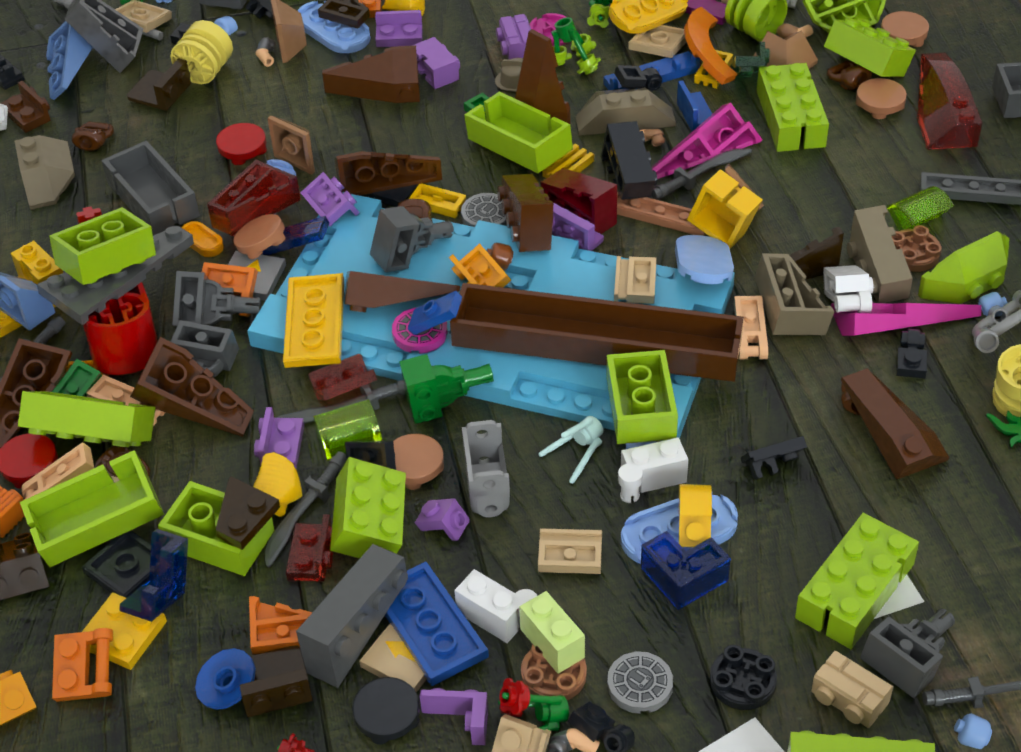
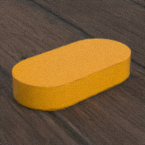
[181,221,224,257]

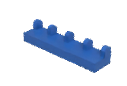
[603,51,700,90]

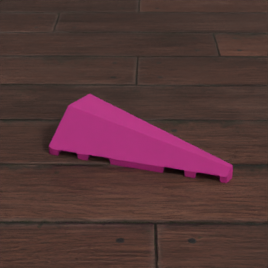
[651,102,762,179]
[831,303,981,336]

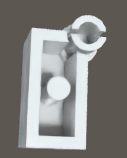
[823,265,873,313]
[618,437,688,503]
[454,569,537,643]

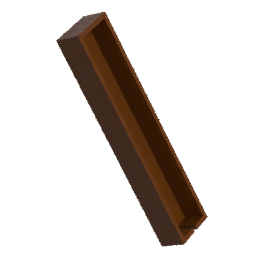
[450,283,744,382]

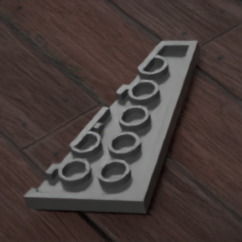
[37,226,194,325]

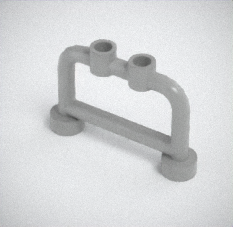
[972,290,1021,353]

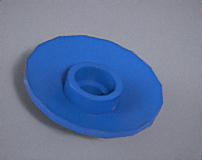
[195,648,256,710]

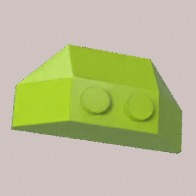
[803,0,886,33]
[918,231,1009,304]

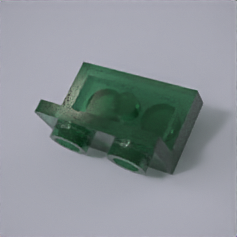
[732,42,770,77]

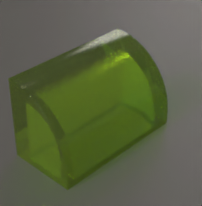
[886,186,954,231]
[313,399,382,460]

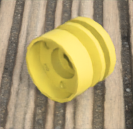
[170,20,233,85]
[992,344,1021,417]

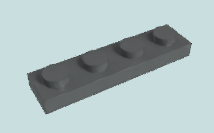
[920,172,1021,205]

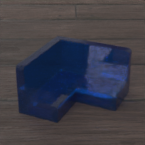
[119,529,188,622]
[641,531,731,610]

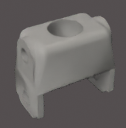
[462,420,510,517]

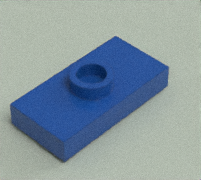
[408,291,462,335]

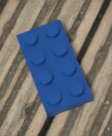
[385,562,489,686]

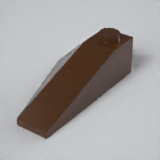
[515,29,571,127]
[322,45,420,103]
[335,151,442,196]
[344,271,460,313]
[130,337,254,436]
[0,338,72,448]
[841,368,949,480]

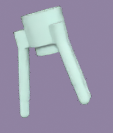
[539,416,603,484]

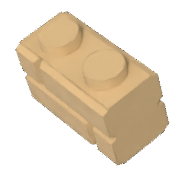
[811,651,893,728]

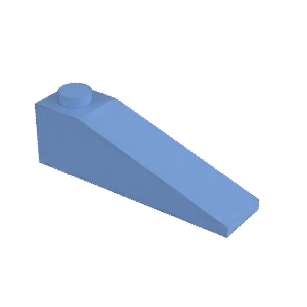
[46,21,93,100]
[0,272,55,331]

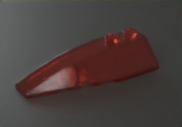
[917,52,982,150]

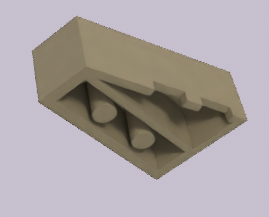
[847,205,913,303]
[754,253,835,335]

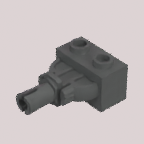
[370,206,454,272]
[172,271,261,329]
[171,320,239,378]
[860,608,955,698]

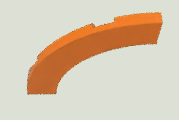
[684,7,738,85]

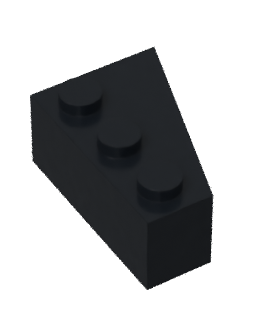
[600,121,657,200]

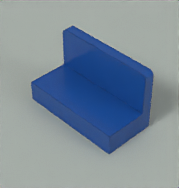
[677,80,712,131]

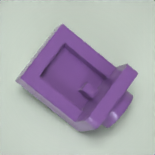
[414,498,470,541]

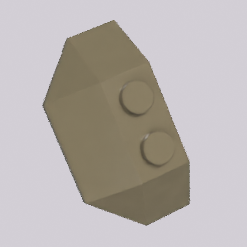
[575,87,676,136]
[15,135,75,210]

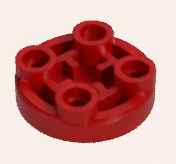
[216,123,267,165]
[0,433,58,488]

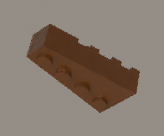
[497,174,554,252]

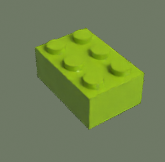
[824,17,916,77]
[49,207,156,285]
[606,350,678,444]
[330,457,406,558]
[158,481,275,576]

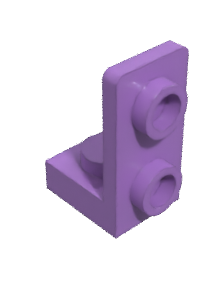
[420,688,489,745]

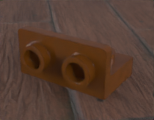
[0,81,51,133]

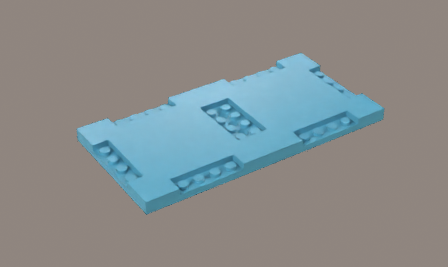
[247,192,735,441]

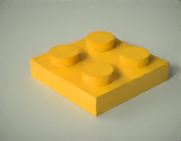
[82,592,167,670]

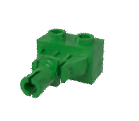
[399,354,494,424]

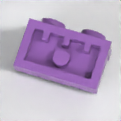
[375,10,423,47]
[300,172,360,226]
[552,203,604,251]
[254,407,304,470]

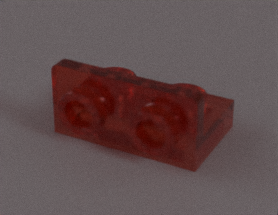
[308,354,377,401]
[286,514,333,581]

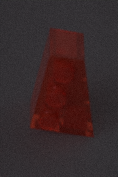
[207,160,301,236]

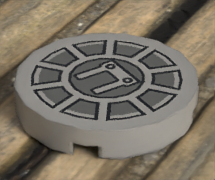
[461,193,507,227]
[607,651,673,714]

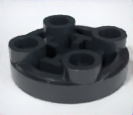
[710,645,777,710]
[352,677,420,745]

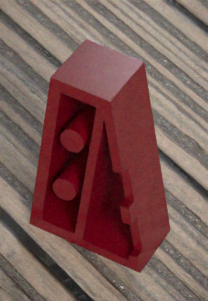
[541,168,617,234]

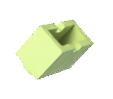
[519,591,585,674]

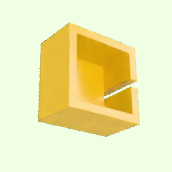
[687,169,763,249]

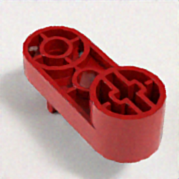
[76,206,158,375]

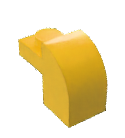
[678,484,712,548]

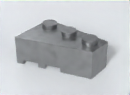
[65,0,143,73]

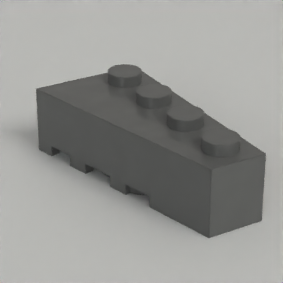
[296,544,408,688]

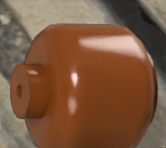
[486,243,513,271]

